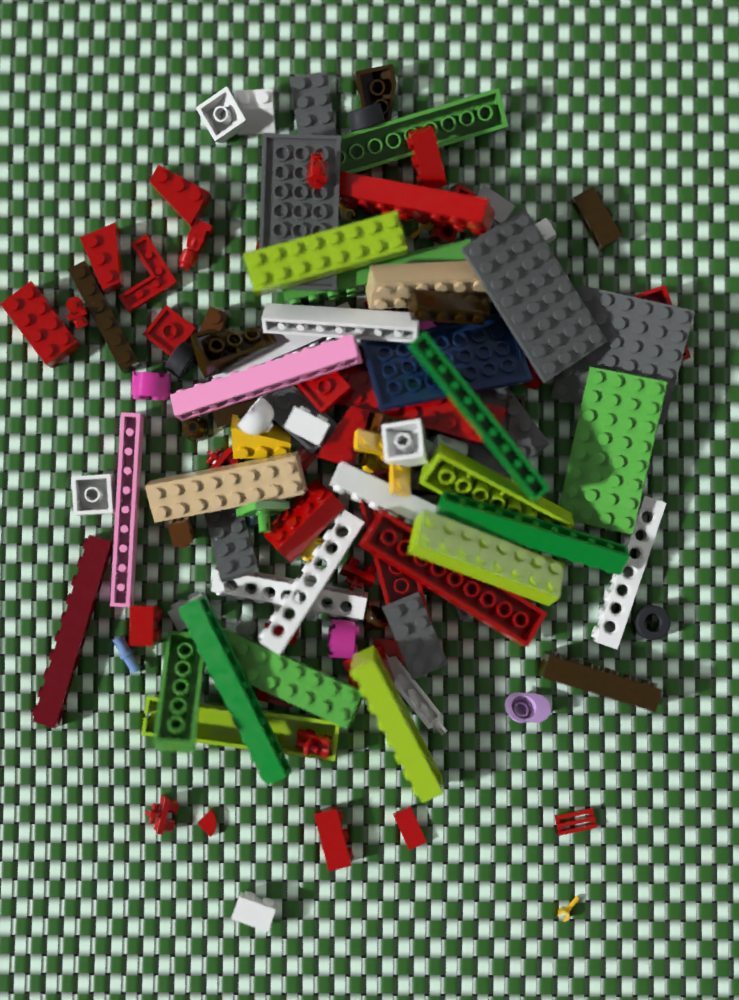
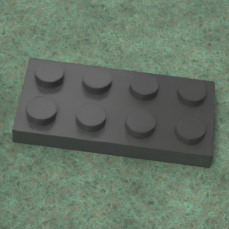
[289,71,336,135]
[260,385,338,454]
[204,506,259,583]
[382,592,449,680]

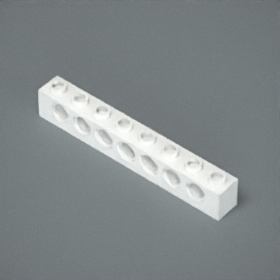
[591,496,666,650]
[259,510,365,656]
[211,566,368,621]

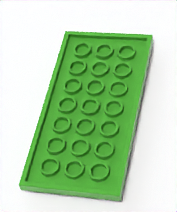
[559,367,668,535]

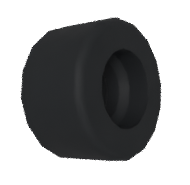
[348,103,385,131]
[165,341,196,379]
[633,605,671,640]

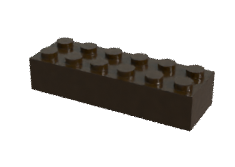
[537,650,662,712]

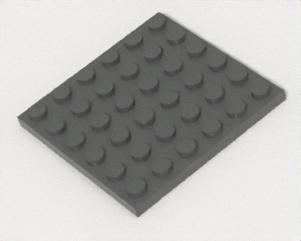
[551,285,695,425]

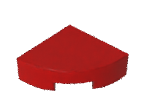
[197,808,217,837]

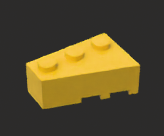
[231,414,292,459]

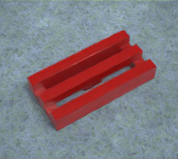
[554,807,597,836]

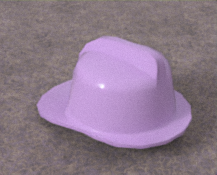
[505,692,551,723]

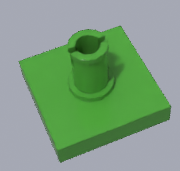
[236,501,290,533]

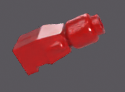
[179,219,214,271]

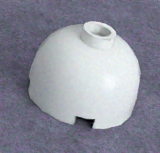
[237,397,274,436]

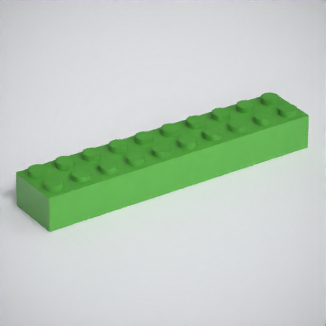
[340,88,508,173]
[283,239,471,306]

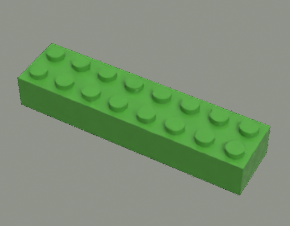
[222,628,363,729]

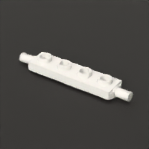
[385,653,448,736]

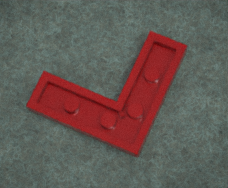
[119,234,178,313]

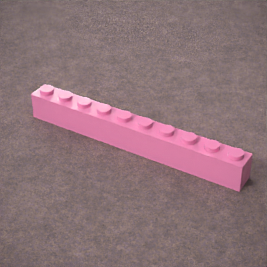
[170,335,363,421]
[110,412,144,607]

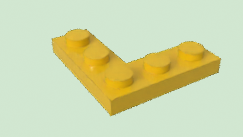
[354,429,411,497]

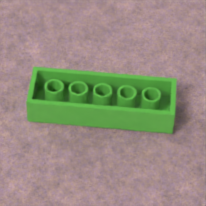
[153,631,205,753]

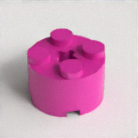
[131,371,171,401]
[327,619,359,659]

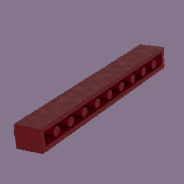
[32,535,114,728]

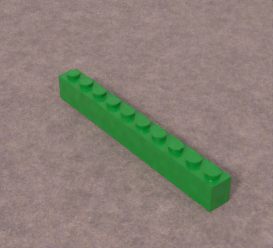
[407,331,551,501]
[436,490,630,575]
[178,595,293,786]

